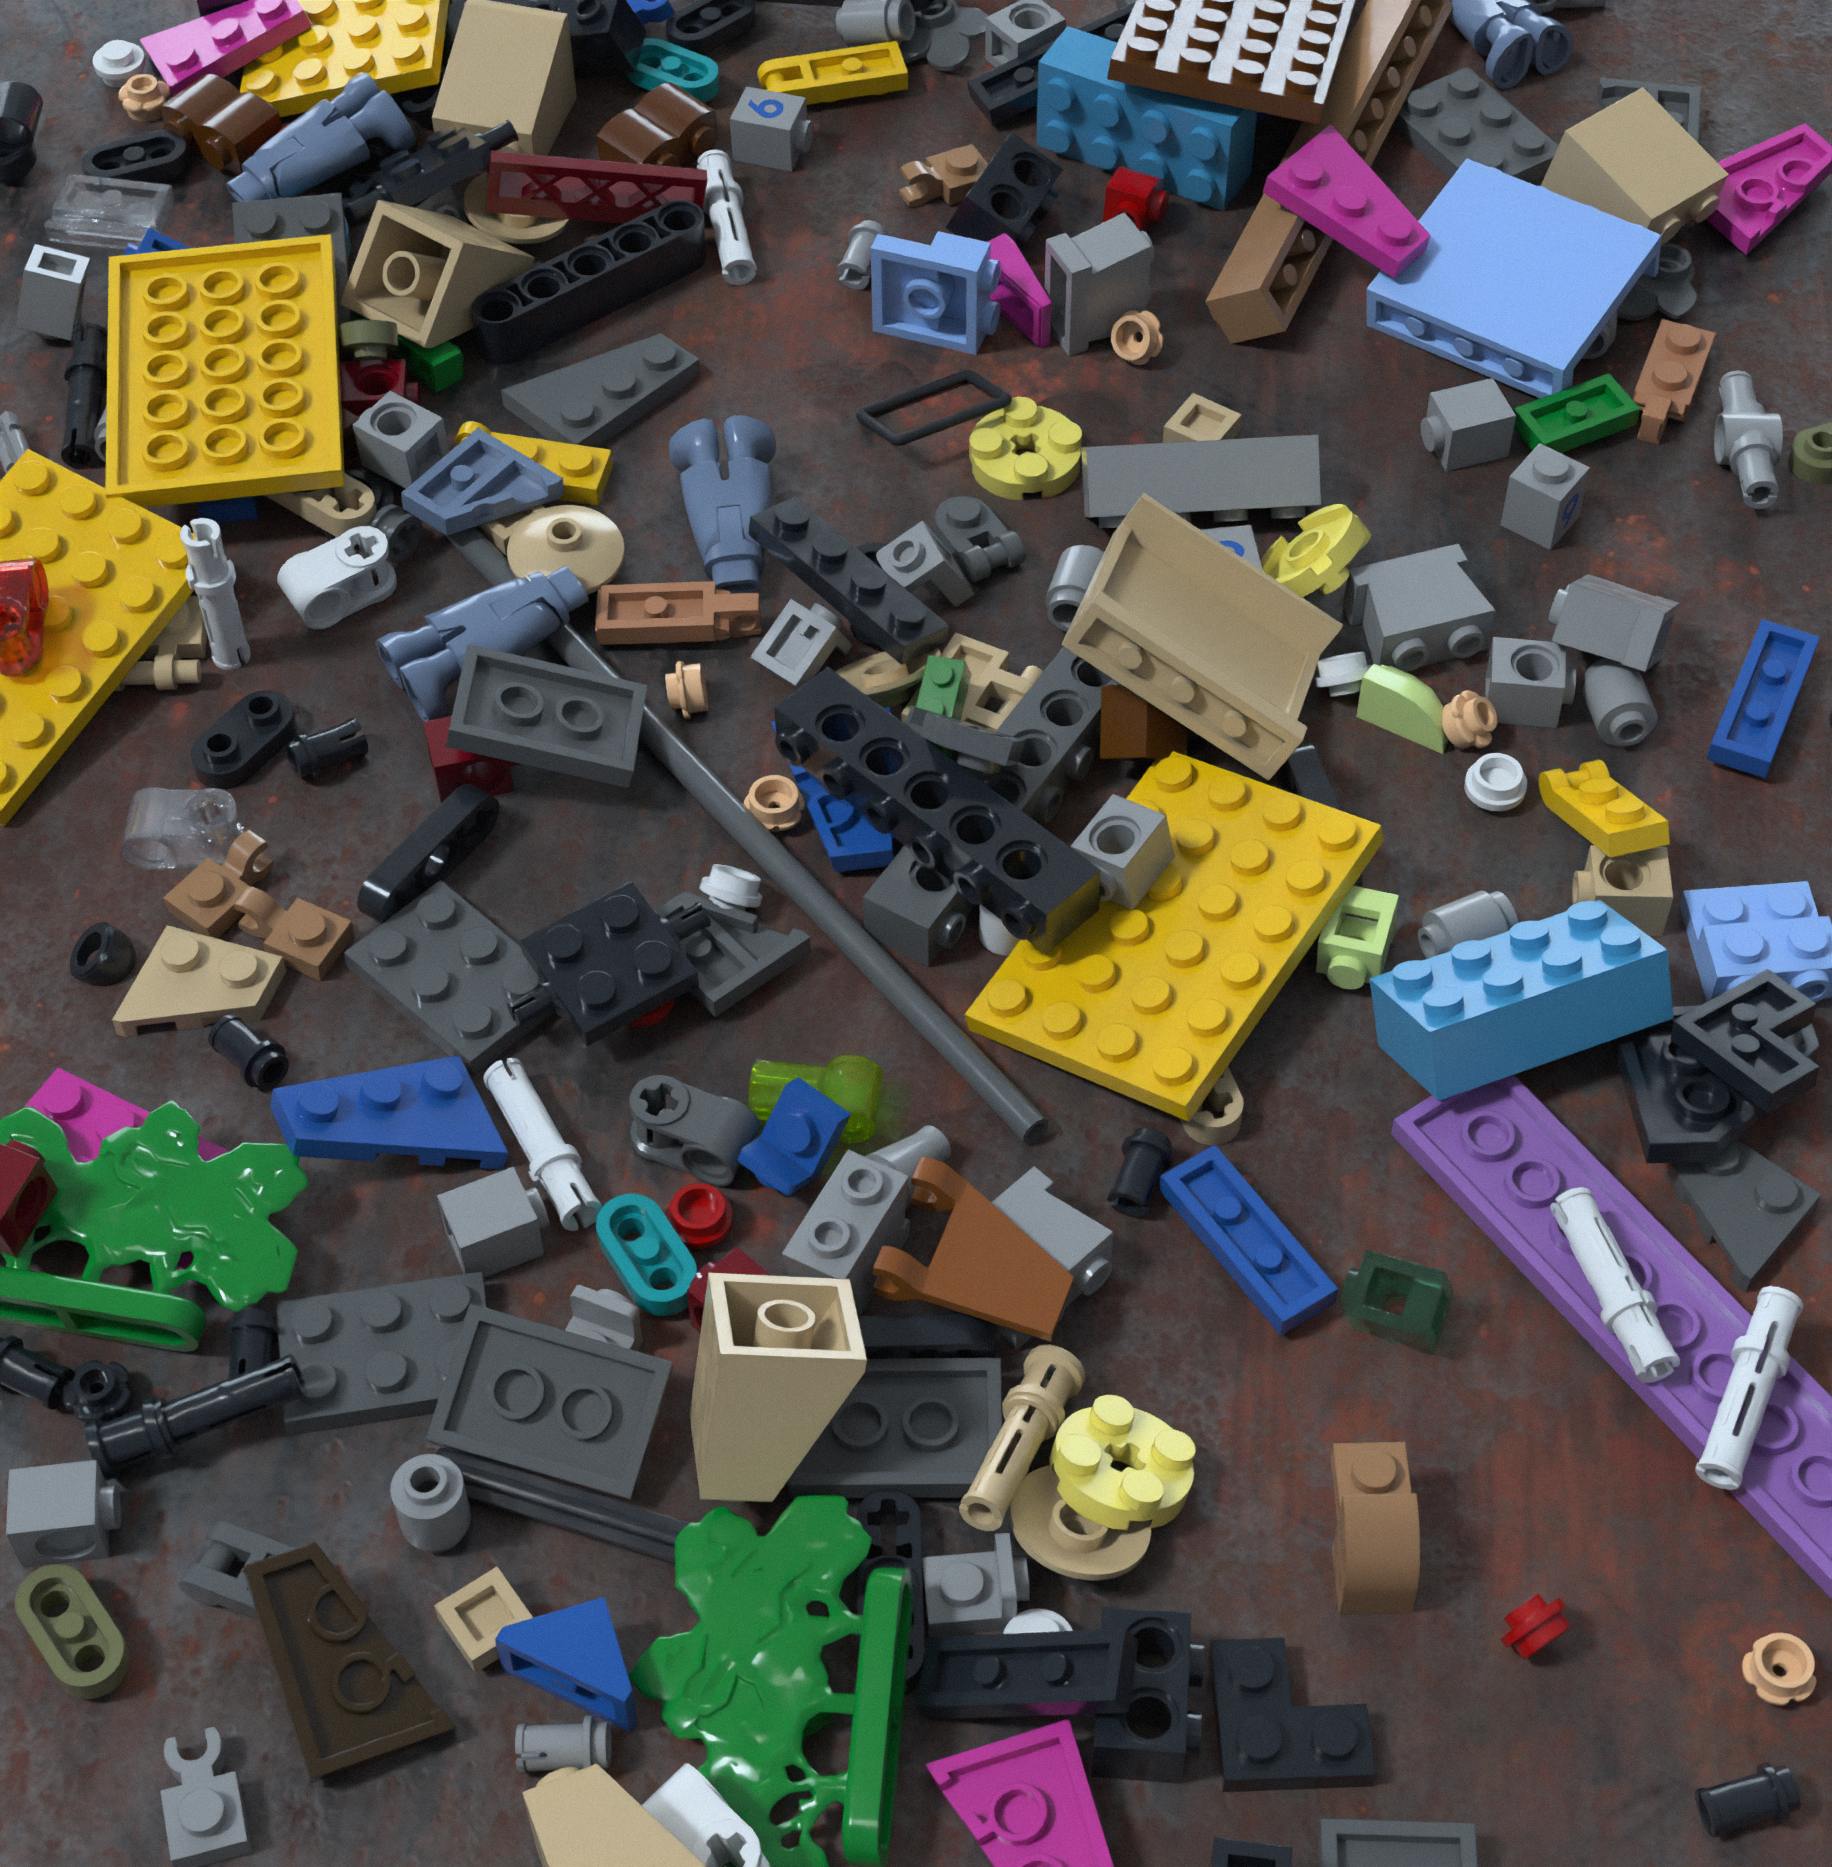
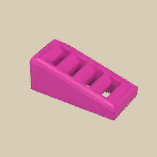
[988,233,1052,348]

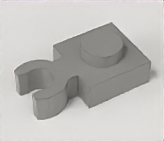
[160,1727,252,1867]

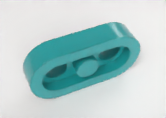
[626,38,720,103]
[596,1194,697,1316]

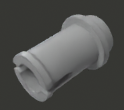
[836,220,888,290]
[515,1715,612,1774]

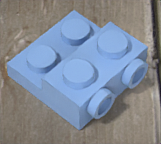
[871,231,1001,355]
[1679,881,1832,1002]

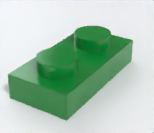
[1513,373,1640,453]

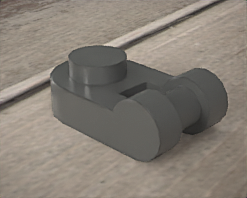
[935,496,1026,584]
[179,1521,295,1621]

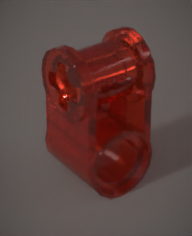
[0,558,49,677]

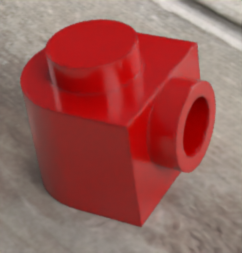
[1102,166,1169,232]

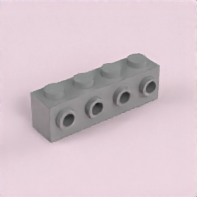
[1081,435,1321,528]

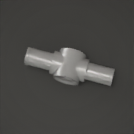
[1714,370,1783,509]

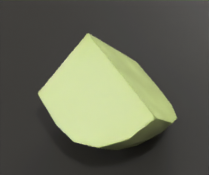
[1356,664,1449,754]

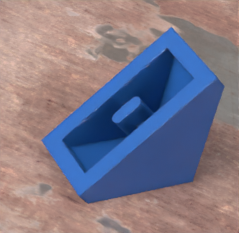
[495,1596,638,1733]

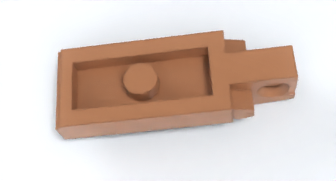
[1632,319,1716,445]
[595,581,762,645]

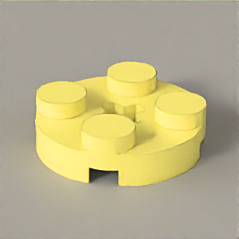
[969,397,1082,500]
[1260,504,1371,597]
[1049,1395,1196,1530]

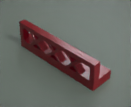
[486,151,708,224]

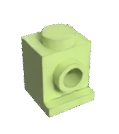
[1316,886,1399,989]

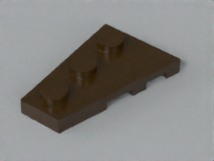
[243,1542,456,1784]

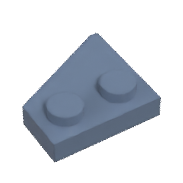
[401,428,564,536]

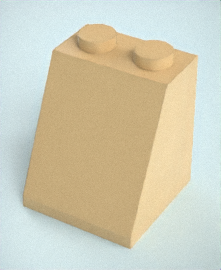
[432,0,577,156]
[1541,87,1729,245]
[340,200,535,348]
[690,1273,867,1504]
[522,1764,706,1867]

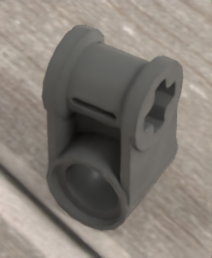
[629,1075,761,1186]

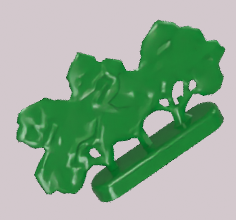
[0,1099,308,1352]
[628,1495,913,1867]

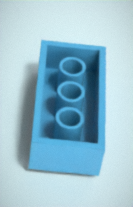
[1036,26,1257,211]
[1369,900,1673,1101]

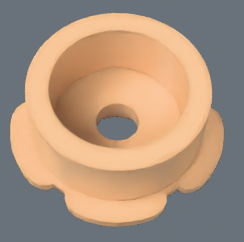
[118,74,170,122]
[1111,310,1164,365]
[665,661,708,720]
[1442,690,1497,749]
[744,775,805,832]
[1742,1633,1816,1706]

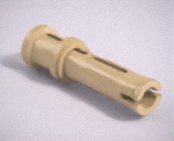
[959,1345,1085,1531]

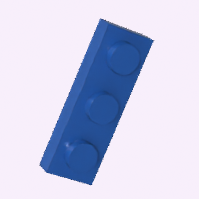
[1707,619,1820,779]
[1159,1144,1338,1336]

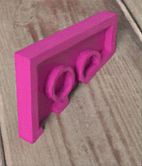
[139,0,312,96]
[1706,123,1832,255]
[1263,124,1431,279]
[925,1719,1114,1867]

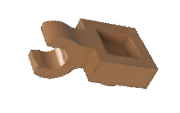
[899,144,988,207]
[163,830,275,939]
[234,886,354,982]

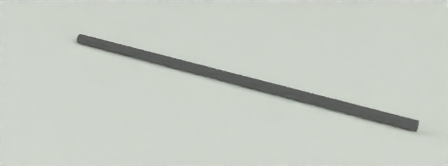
[395,483,1049,1144]

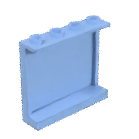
[1366,158,1662,399]

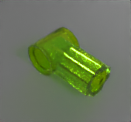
[748,1055,884,1143]

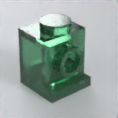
[1340,1250,1455,1355]

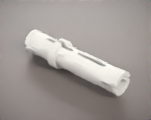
[697,150,757,285]
[180,518,251,670]
[483,1057,602,1231]
[1550,1187,1680,1383]
[1695,1286,1804,1490]

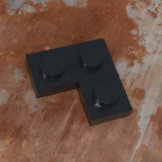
[1670,969,1820,1113]
[1209,1637,1376,1792]

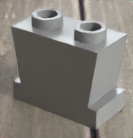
[1044,212,1154,356]
[1343,544,1495,672]
[1548,574,1680,672]
[782,1149,910,1316]
[991,1166,1113,1351]

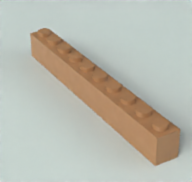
[1205,0,1453,344]

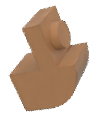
[1330,1442,1420,1615]

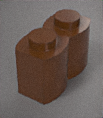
[160,74,282,175]
[597,82,718,167]

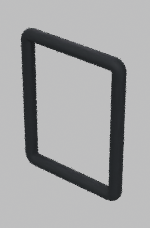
[856,370,1012,446]

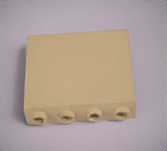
[1061,493,1343,781]

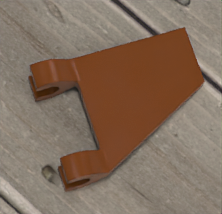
[873,1157,1074,1342]

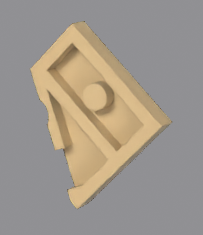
[112,925,287,1037]

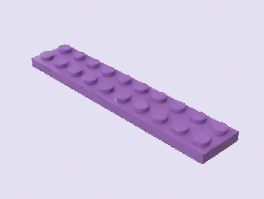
[1391,1075,1832,1599]

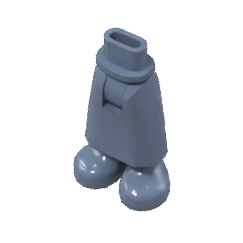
[1448,0,1574,89]
[226,72,416,202]
[669,415,776,594]
[375,565,589,722]

